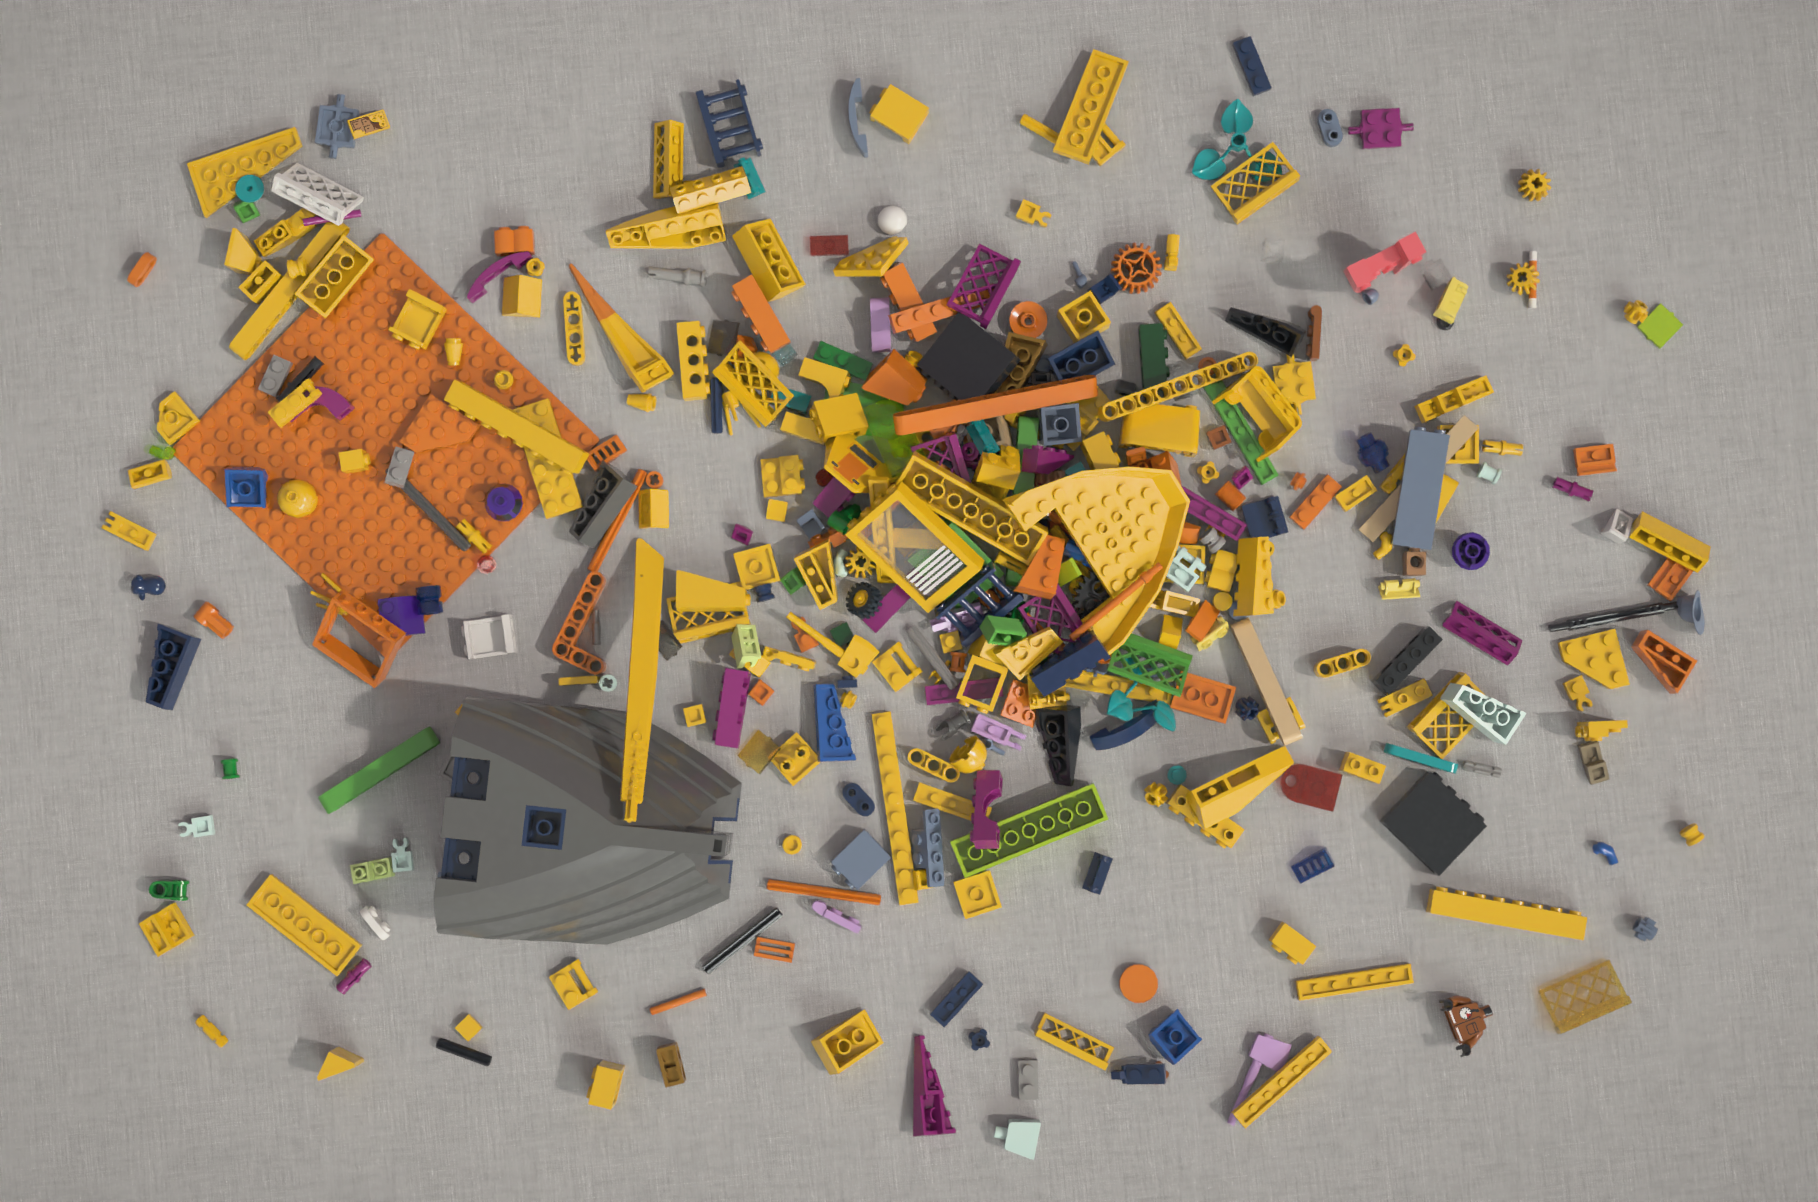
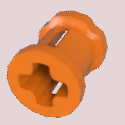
[949,652,967,673]

